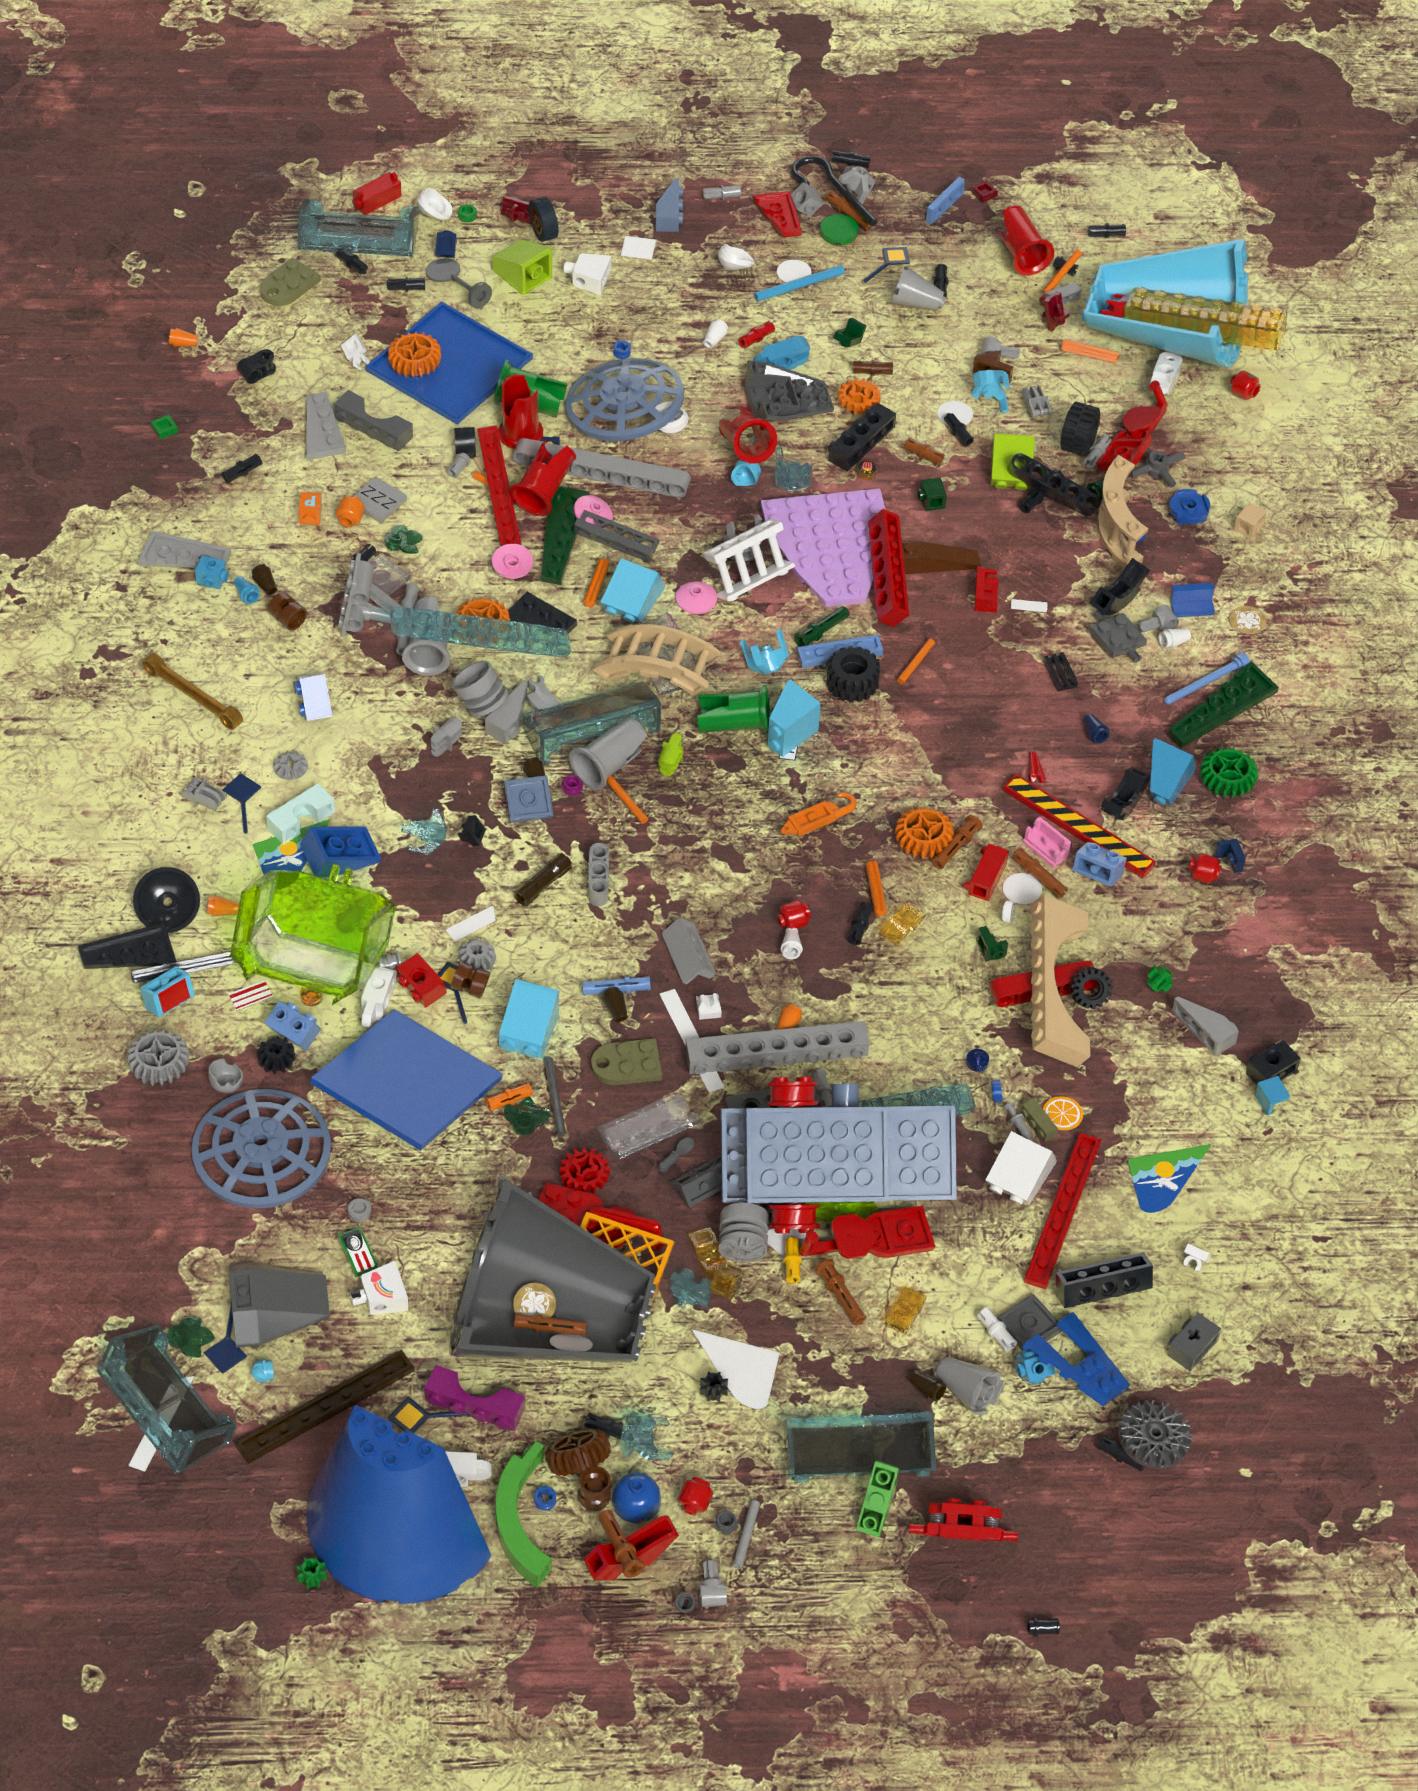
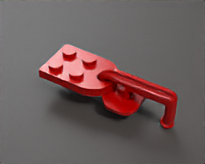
[1096,380,1168,470]
[538,1182,664,1250]
[800,1206,936,1259]

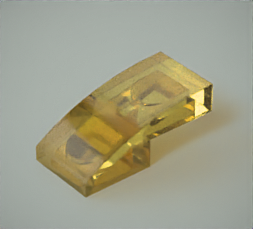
[879,902,926,947]
[688,1227,728,1277]
[884,1286,927,1335]

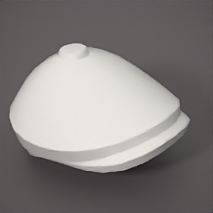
[417,188,452,220]
[718,244,754,270]
[652,401,689,434]

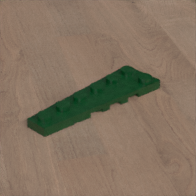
[1168,661,1279,748]

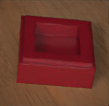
[971,180,998,203]

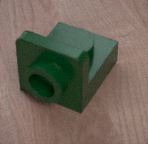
[976,926,1008,961]

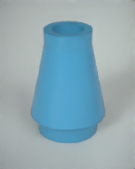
[234,576,260,604]

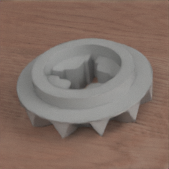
[273,750,308,780]

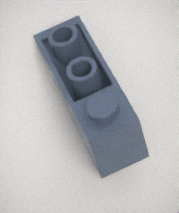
[656,178,683,232]

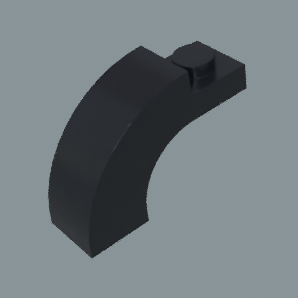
[1089,558,1150,616]
[1101,767,1151,820]

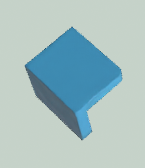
[1255,1076,1290,1115]

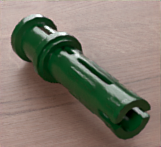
[794,606,850,647]

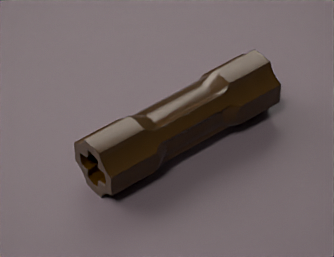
[514,853,572,907]

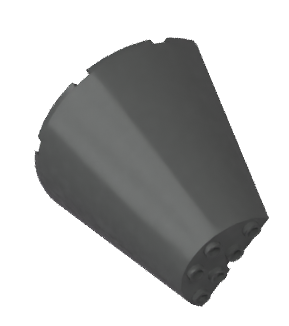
[449,1180,656,1363]

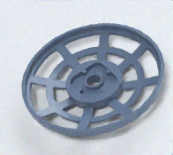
[566,358,684,441]
[192,1089,331,1208]

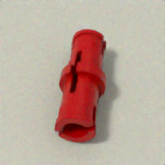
[738,321,775,349]

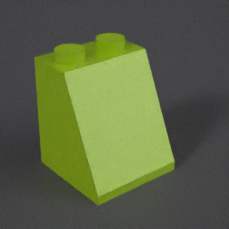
[492,239,552,295]
[990,433,1035,490]

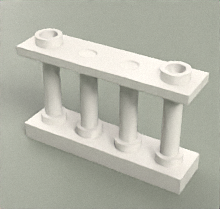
[704,519,795,601]

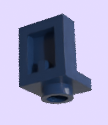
[435,231,457,258]
[1214,838,1246,873]

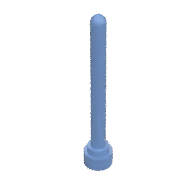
[1164,652,1250,705]

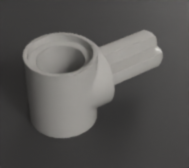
[981,337,1020,358]
[1137,605,1179,633]
[700,1560,727,1607]

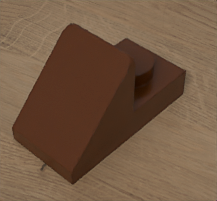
[972,350,1013,384]

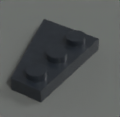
[508,591,577,638]

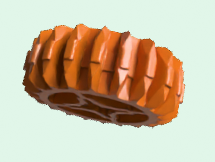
[388,331,442,378]
[454,596,510,648]
[895,806,954,860]

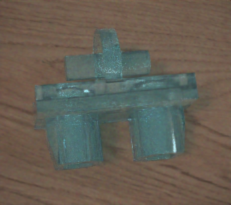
[670,1267,714,1308]

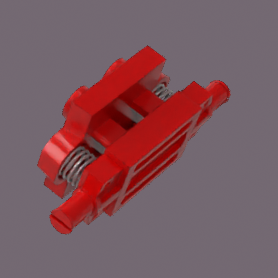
[909,1499,1018,1542]

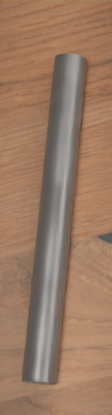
[544,1057,566,1137]

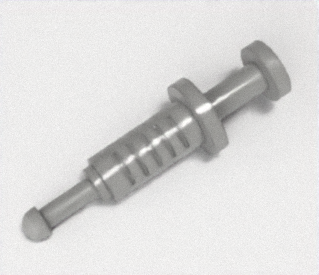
[1004,1102,1033,1142]

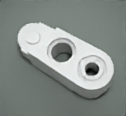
[1150,352,1182,396]
[360,967,397,1028]
[445,1451,492,1487]

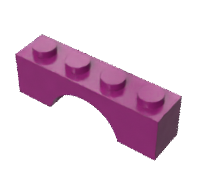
[424,1365,525,1431]

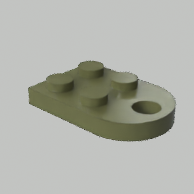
[260,258,321,306]
[591,1038,662,1085]

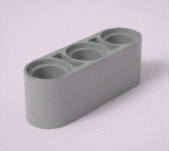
[589,843,609,907]

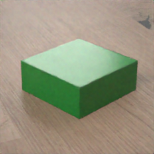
[151,415,178,440]

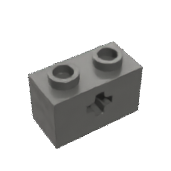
[1167,1313,1221,1372]

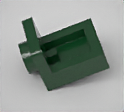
[834,318,867,347]

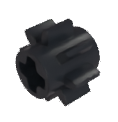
[699,1372,728,1402]

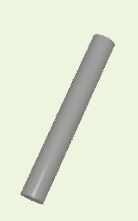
[733,1500,760,1569]

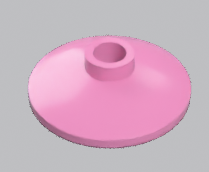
[574,495,613,529]
[492,544,533,579]
[676,581,717,614]

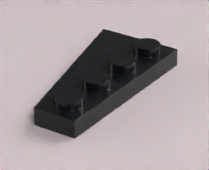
[78,923,177,969]

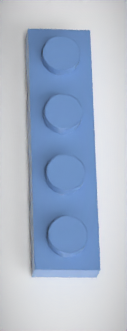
[797,634,883,668]

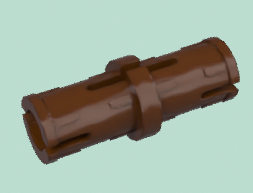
[853,360,893,376]

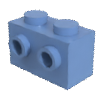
[1073,842,1127,887]
[264,1001,321,1051]

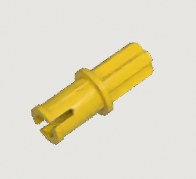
[783,1237,802,1284]

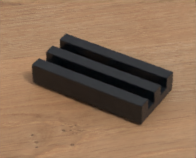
[1043,652,1078,692]

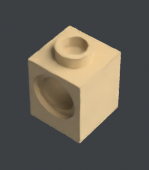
[1234,503,1267,539]

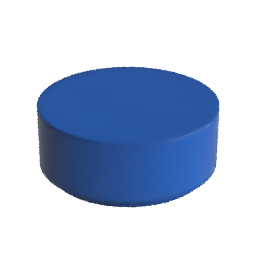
[991,1080,1003,1103]

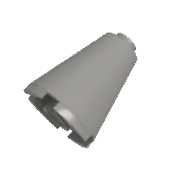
[890,266,946,311]
[936,1357,1004,1416]

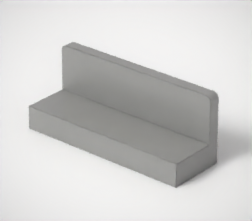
[662,917,716,984]

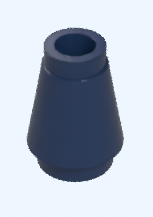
[1083,714,1109,744]

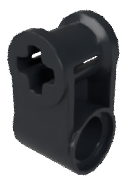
[236,349,276,384]

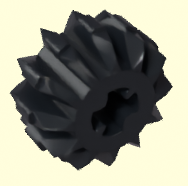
[257,1035,296,1075]

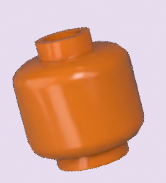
[335,496,365,527]

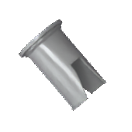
[402,597,452,676]
[569,718,647,791]

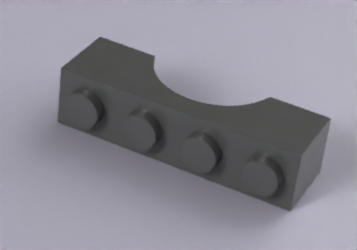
[334,390,413,452]

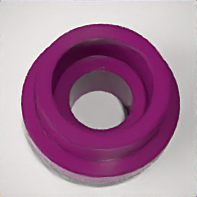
[561,775,583,796]

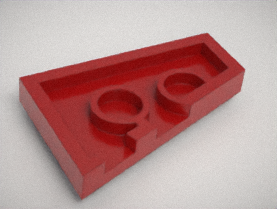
[753,191,802,238]

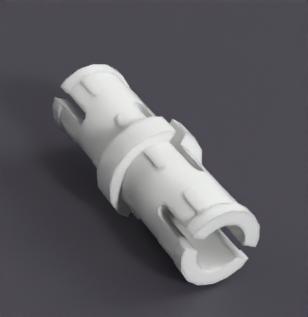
[977,1307,1017,1352]

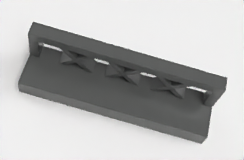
[574,510,660,563]
[670,1155,721,1207]

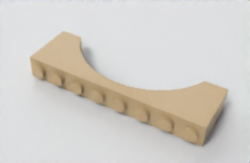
[1031,894,1090,1067]

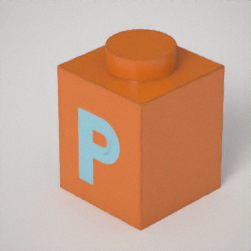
[299,492,322,525]

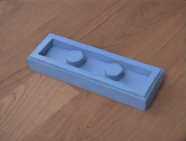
[926,177,965,224]

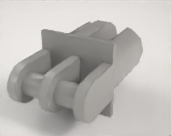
[1022,385,1052,418]
[431,717,462,757]
[181,777,227,811]

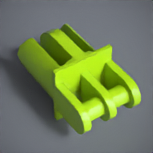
[658,733,684,776]

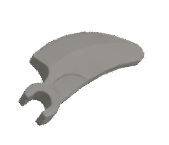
[527,675,576,723]

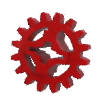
[560,1147,610,1194]

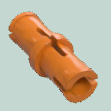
[485,1082,533,1112]

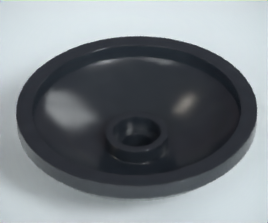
[133,867,200,933]

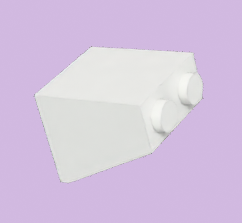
[986,1131,1057,1205]

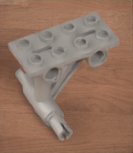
[338,553,419,656]

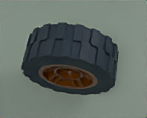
[528,197,559,242]

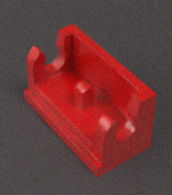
[1101,293,1133,318]
[974,566,999,613]

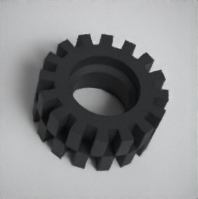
[1069,966,1113,1009]

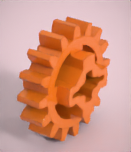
[838,378,881,415]

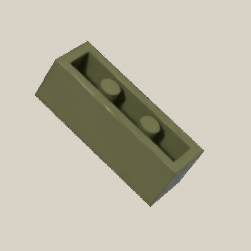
[1021,1098,1058,1142]

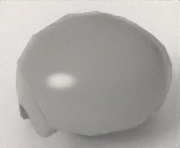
[208,1059,243,1093]

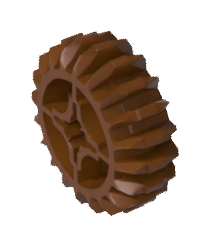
[545,1429,611,1476]

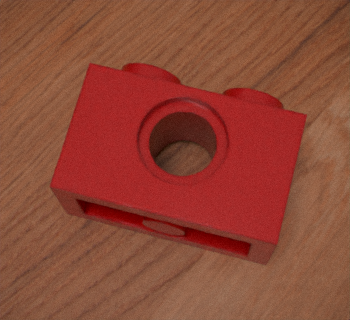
[396,953,447,1008]

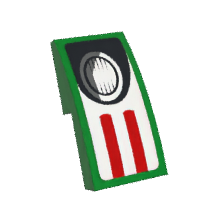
[338,1227,378,1277]

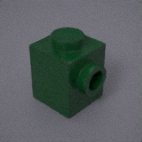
[917,477,947,511]

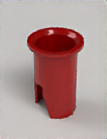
[997,205,1055,276]
[498,374,544,449]
[718,406,778,464]
[509,440,576,516]

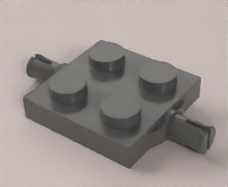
[1089,610,1147,663]

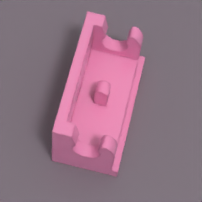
[1022,817,1071,868]

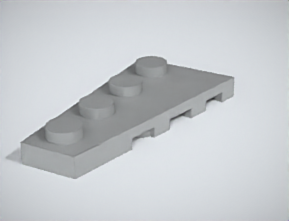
[306,392,346,461]
[138,531,231,568]

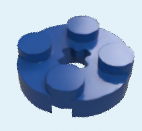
[1169,489,1210,525]

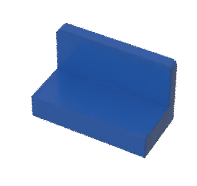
[1170,583,1215,618]

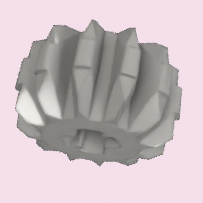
[458,937,496,970]

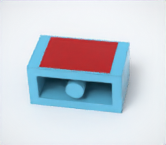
[140,966,195,1017]

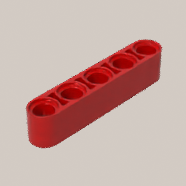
[989,960,1098,1007]

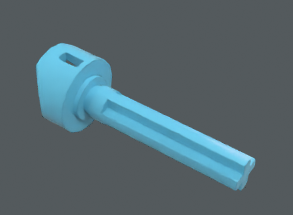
[731,437,761,486]

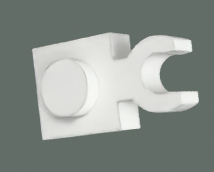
[341,334,369,370]

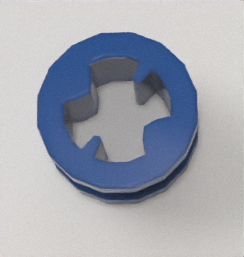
[613,340,631,359]
[534,1486,556,1511]

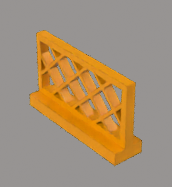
[580,1212,675,1297]

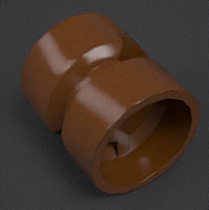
[268,592,307,631]
[451,961,491,999]
[579,1466,611,1511]

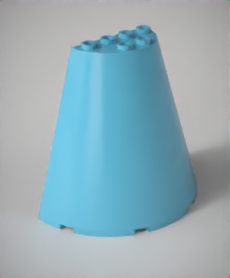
[1082,239,1248,368]

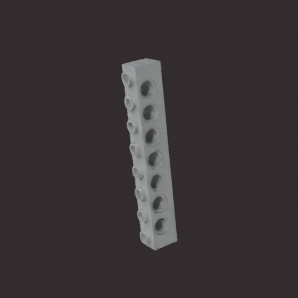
[686,1021,869,1074]

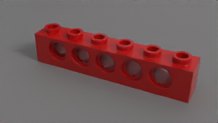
[868,509,909,627]

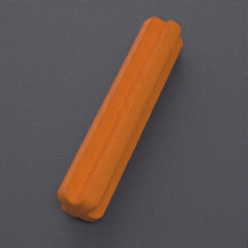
[1061,339,1119,363]
[583,558,609,608]
[866,860,887,917]

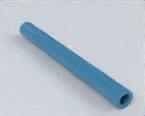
[754,265,845,302]

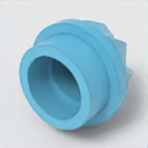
[251,1359,274,1383]

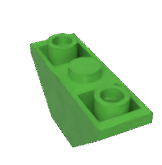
[856,1460,899,1538]

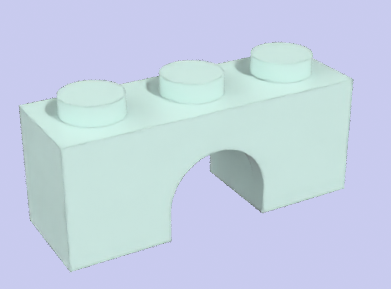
[266,784,335,845]

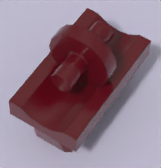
[500,195,531,224]
[1039,291,1069,332]

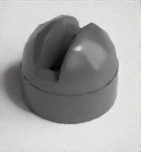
[675,1592,696,1613]

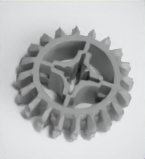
[127,1028,190,1086]

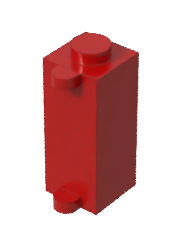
[352,172,402,215]
[963,844,1009,902]

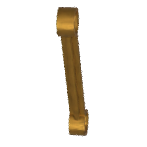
[142,653,243,730]

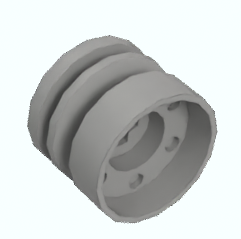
[452,660,509,717]
[718,1202,769,1263]

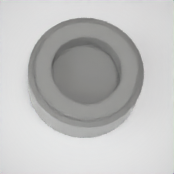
[348,1198,371,1222]

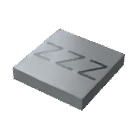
[354,477,407,523]

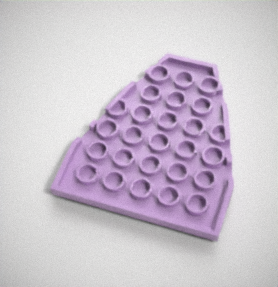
[760,488,886,607]

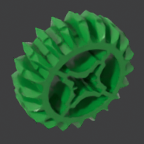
[1200,746,1258,799]

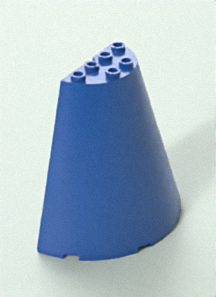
[306,1405,491,1604]

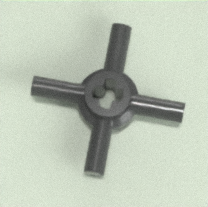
[1129,447,1185,488]

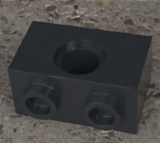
[1246,1040,1301,1085]

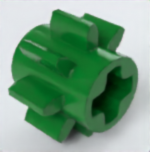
[1147,965,1174,992]
[296,1556,327,1589]

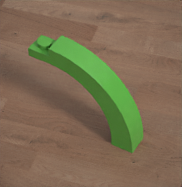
[496,1441,552,1588]

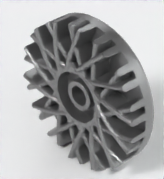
[1118,1400,1192,1469]

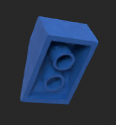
[300,827,382,877]

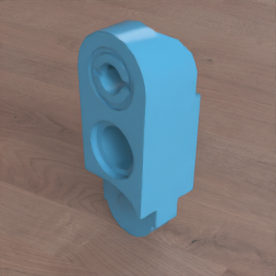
[753,336,810,370]

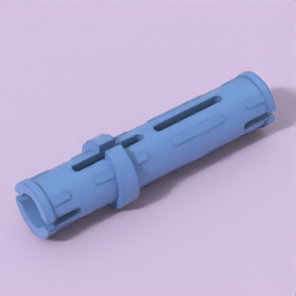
[582,976,651,996]

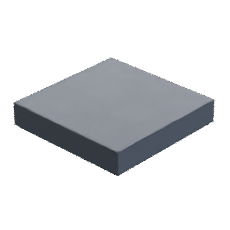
[504,775,553,823]

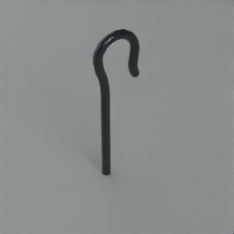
[790,156,877,226]

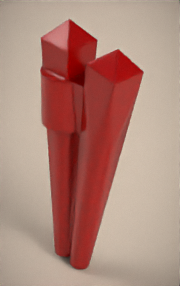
[1029,751,1046,783]

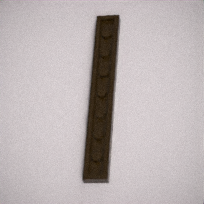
[235,1350,415,1464]

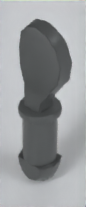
[658,1137,694,1172]

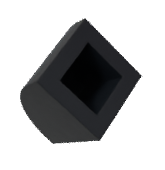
[454,427,476,459]

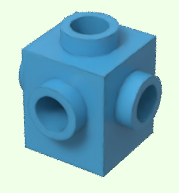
[195,555,229,590]
[1015,1349,1056,1384]

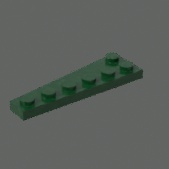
[541,486,590,585]

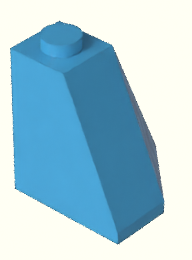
[1150,738,1196,806]

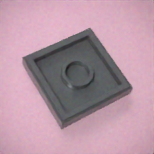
[997,1294,1062,1351]

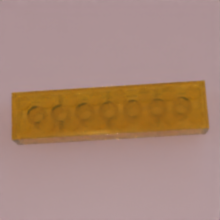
[1124,287,1288,351]

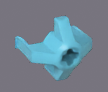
[971,370,1010,414]
[740,629,789,675]

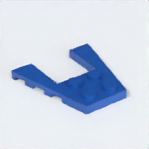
[1022,1312,1130,1406]

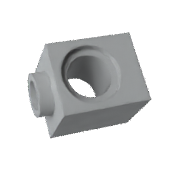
[791,182,823,217]

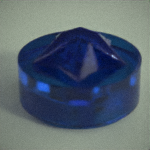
[966,1049,989,1072]

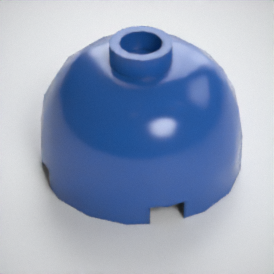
[612,1472,661,1523]

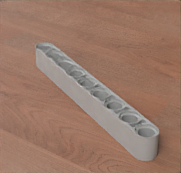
[512,438,691,498]

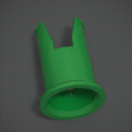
[493,360,567,418]
[697,685,771,734]

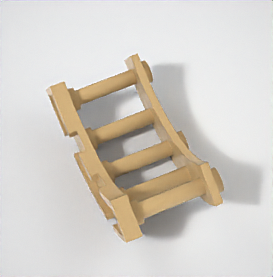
[1098,455,1148,569]
[593,624,721,696]

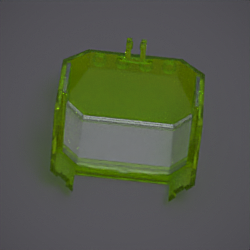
[230,864,396,1005]

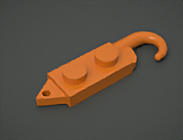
[781,792,857,837]

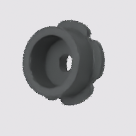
[714,1511,739,1535]

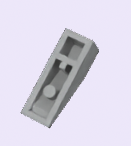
[485,680,528,745]
[1172,997,1239,1056]

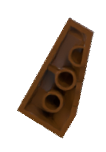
[902,540,981,574]

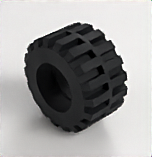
[1060,401,1100,456]
[826,646,880,702]

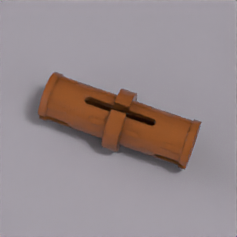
[904,437,945,466]

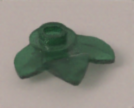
[384,525,423,554]
[504,1097,550,1136]
[166,1316,215,1358]

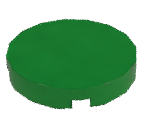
[820,214,858,245]

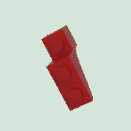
[583,1515,679,1580]

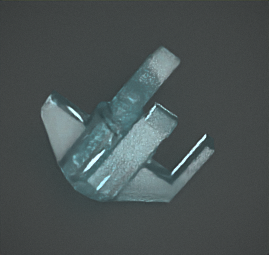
[774,446,812,491]
[401,809,447,855]
[621,1413,674,1461]

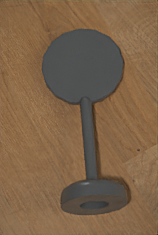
[426,258,492,309]

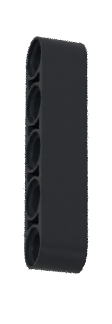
[1008,453,1101,516]

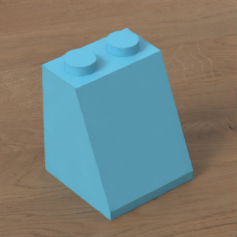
[601,558,665,623]
[768,679,821,757]
[499,979,559,1059]

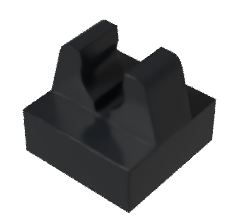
[458,815,486,846]

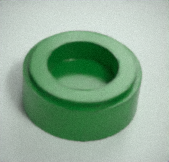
[458,204,477,223]

